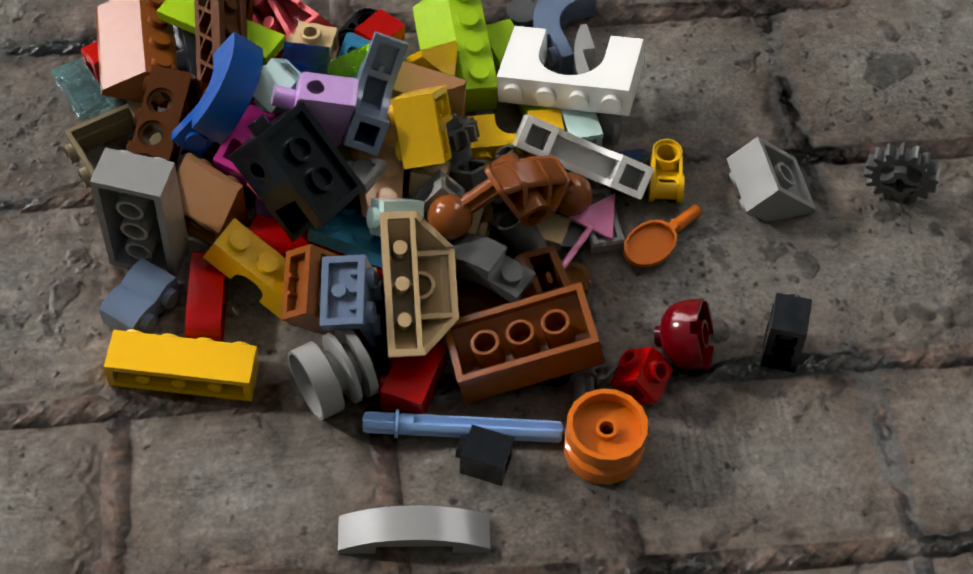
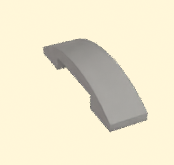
[572,24,621,145]
[338,505,490,554]

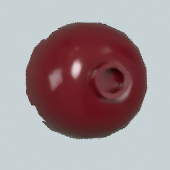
[654,299,714,370]

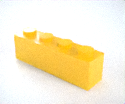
[104,329,260,402]

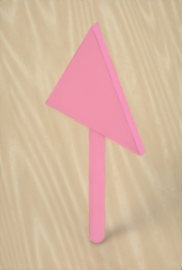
[562,193,615,269]

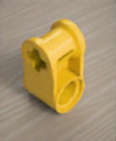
[648,139,685,204]

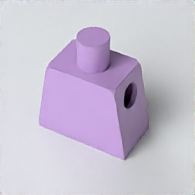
[271,72,359,146]

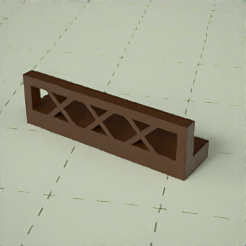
[194,0,248,101]

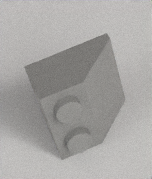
[726,136,816,222]

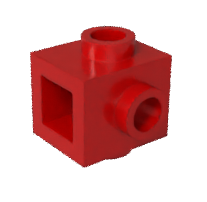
[609,346,673,405]

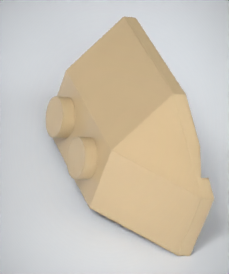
[380,211,459,358]

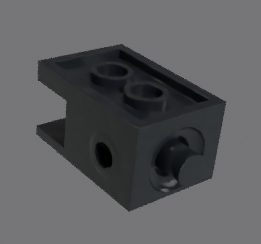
[228,102,366,242]

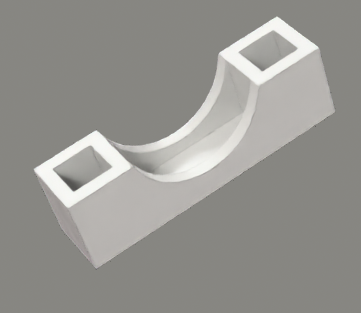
[512,115,654,200]

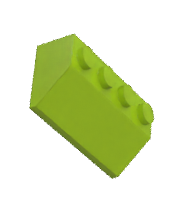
[413,0,498,112]

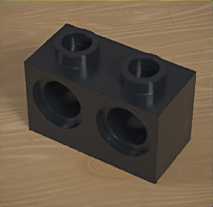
[760,292,812,373]

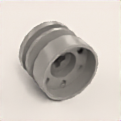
[288,329,379,421]

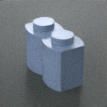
[99,258,180,334]

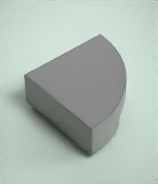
[347,157,387,194]

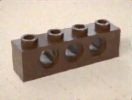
[125,65,197,172]

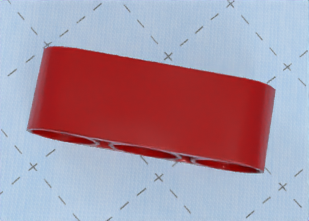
[185,251,229,342]

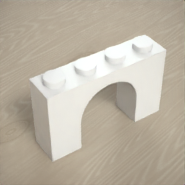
[497,26,644,116]

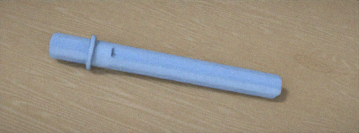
[362,409,563,443]

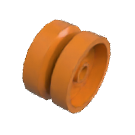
[563,389,648,485]

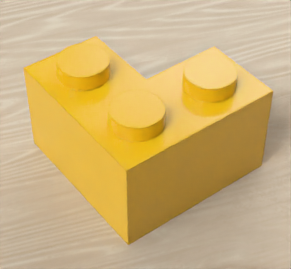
[388,85,452,169]

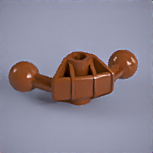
[427,153,593,240]

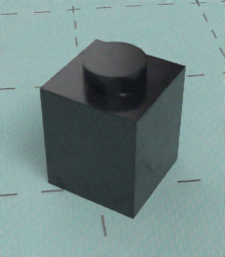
[455,425,515,486]

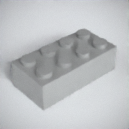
[90,147,189,277]

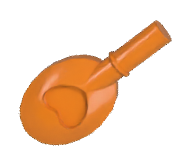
[623,204,702,268]

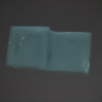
[50,58,111,118]

